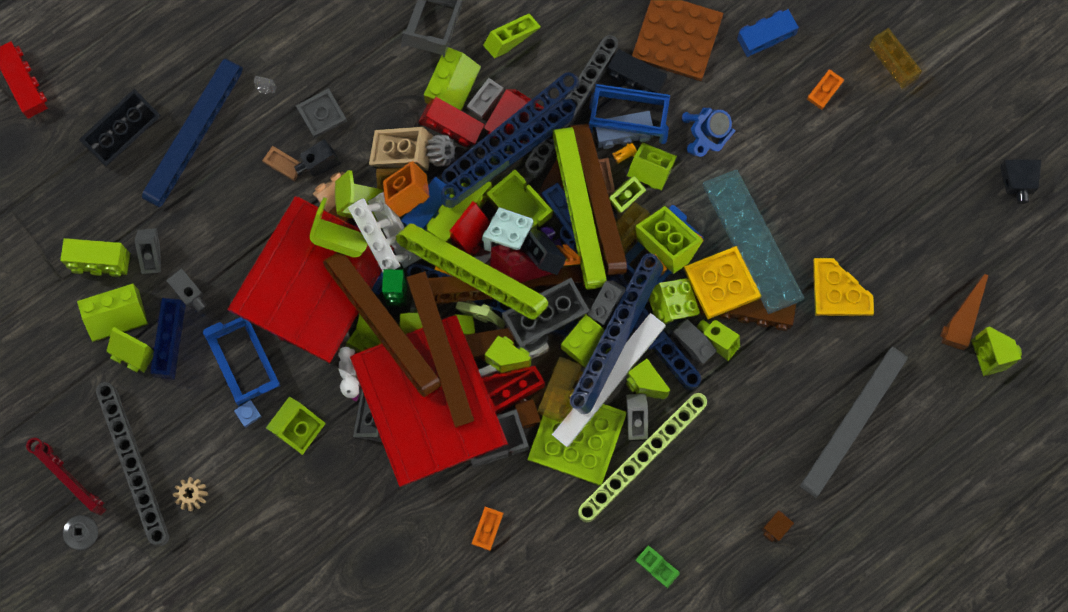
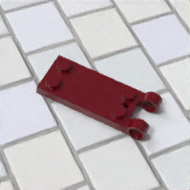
[26,438,106,515]

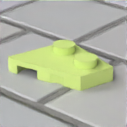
[455,301,505,329]

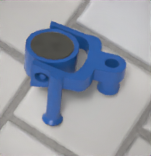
[682,108,736,157]

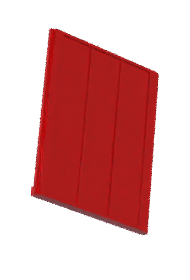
[227,196,394,364]
[350,315,508,487]

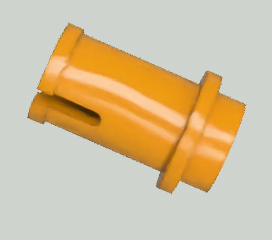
[612,143,637,164]

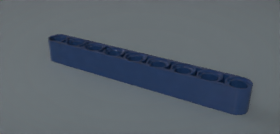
[142,59,243,207]
[442,72,579,184]
[441,99,576,208]
[570,253,664,414]

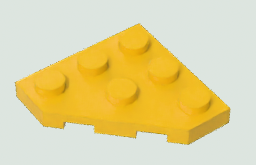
[813,258,874,316]

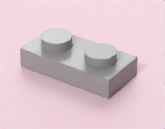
[467,78,504,119]

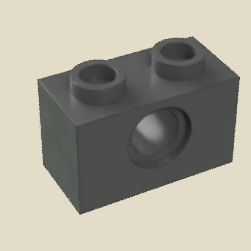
[588,281,626,325]

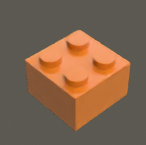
[383,161,430,217]

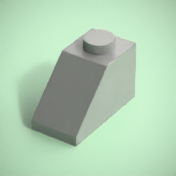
[626,394,648,440]

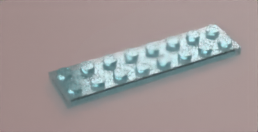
[702,170,804,314]

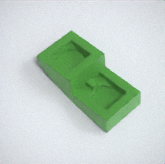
[636,545,680,589]

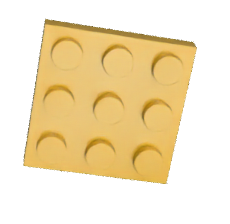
[684,246,761,319]

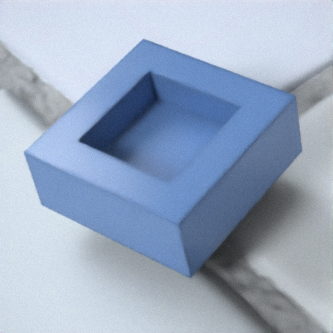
[234,400,262,428]

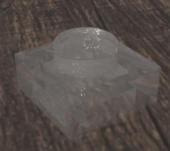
[253,76,276,94]

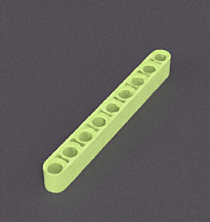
[578,393,707,522]

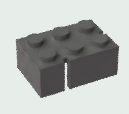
[470,409,529,468]

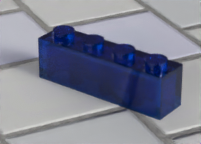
[151,298,186,380]

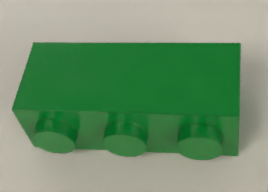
[382,269,407,309]

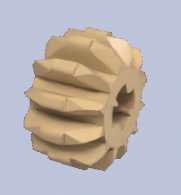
[173,477,208,511]

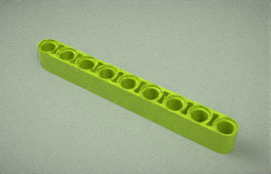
[553,127,607,290]
[396,223,548,319]

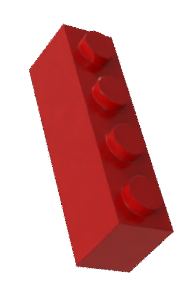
[0,41,48,119]

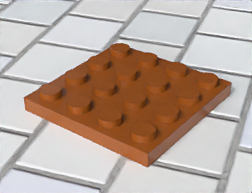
[632,0,724,81]

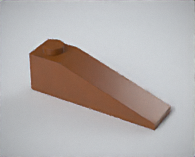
[940,274,988,350]

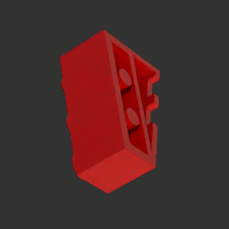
[418,97,485,147]
[482,366,545,415]

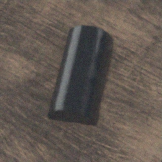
[79,88,161,167]

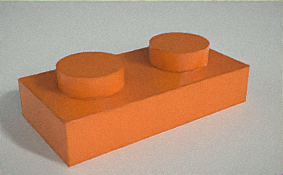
[807,69,844,110]
[472,507,504,551]

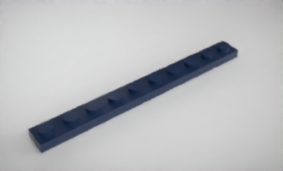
[542,183,666,350]

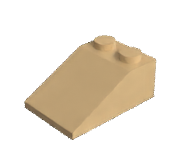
[369,127,433,171]

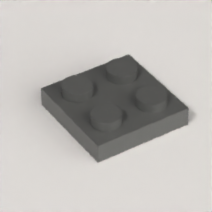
[296,88,347,139]

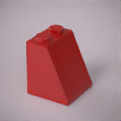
[484,89,544,143]

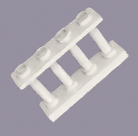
[349,192,421,271]

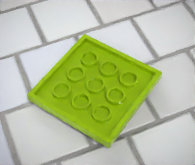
[527,387,627,486]

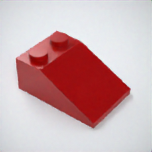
[449,201,490,257]

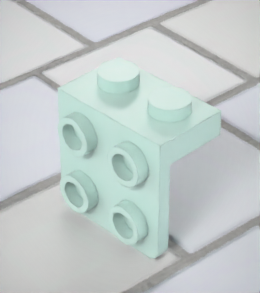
[482,207,533,252]

